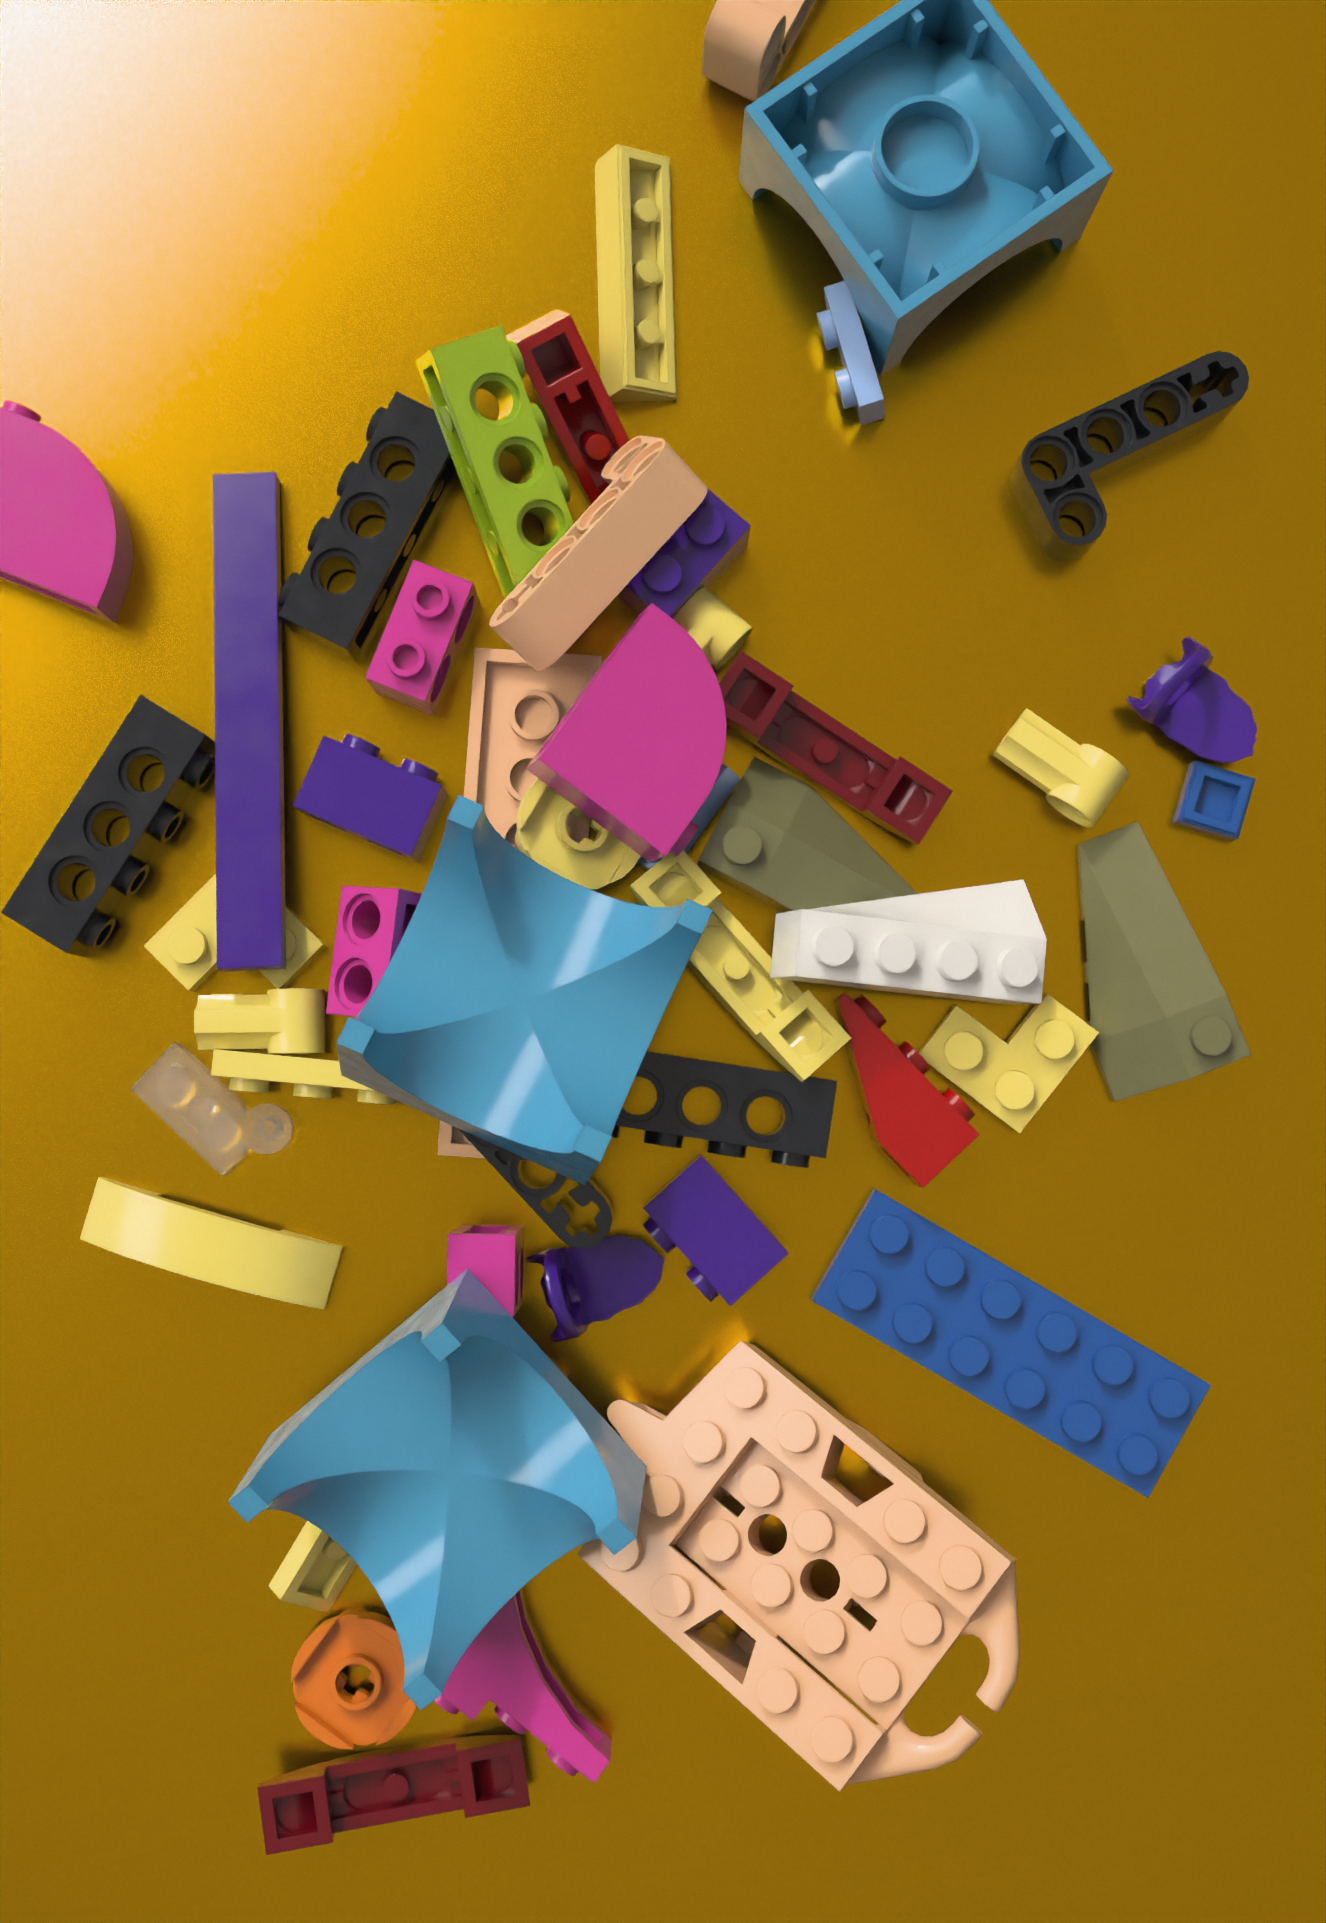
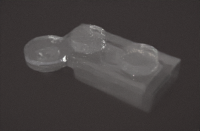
[130,1042,294,1176]

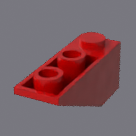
[833,992,980,1188]

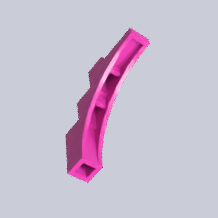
[434,1364,612,1783]

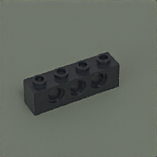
[278,391,456,663]
[1,695,215,957]
[611,1051,837,1168]

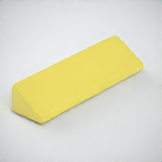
[595,144,677,402]

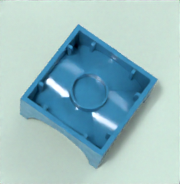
[738,0,1114,376]
[336,795,713,1185]
[228,1268,647,1710]

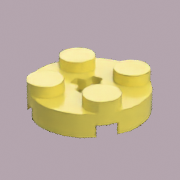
[515,778,640,891]

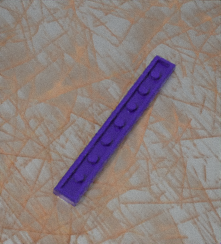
[213,472,286,972]

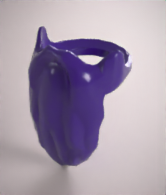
[1126,637,1257,762]
[526,1235,664,1342]

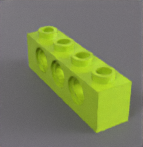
[416,325,574,600]

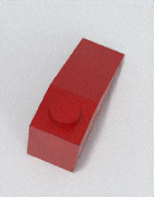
[506,309,630,506]

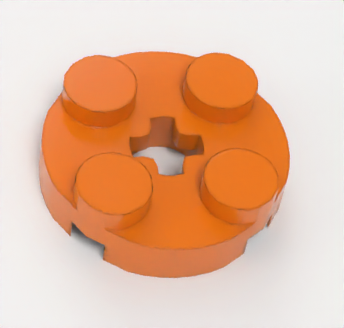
[291,1608,417,1750]

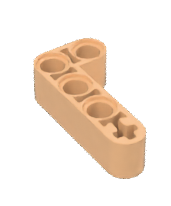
[702,0,817,102]
[489,436,708,671]

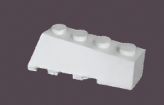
[770,879,1047,1005]

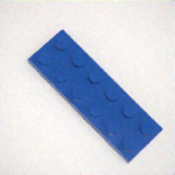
[810,1188,1211,1498]

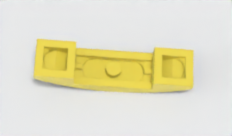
[630,850,851,1082]
[80,1177,344,1310]

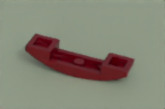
[719,650,953,845]
[257,1735,530,1855]

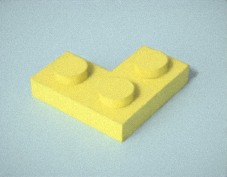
[144,874,327,992]
[918,992,1099,1133]

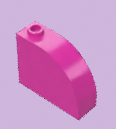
[0,400,133,623]
[526,603,727,863]

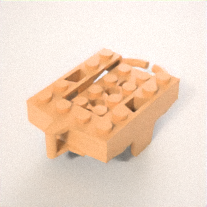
[577,1341,1020,1792]

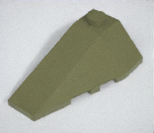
[697,757,918,913]
[1077,821,1251,1102]

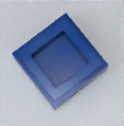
[1172,761,1255,841]

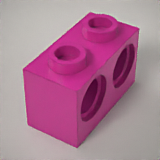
[365,560,480,716]
[326,886,422,1017]
[447,1225,525,1317]

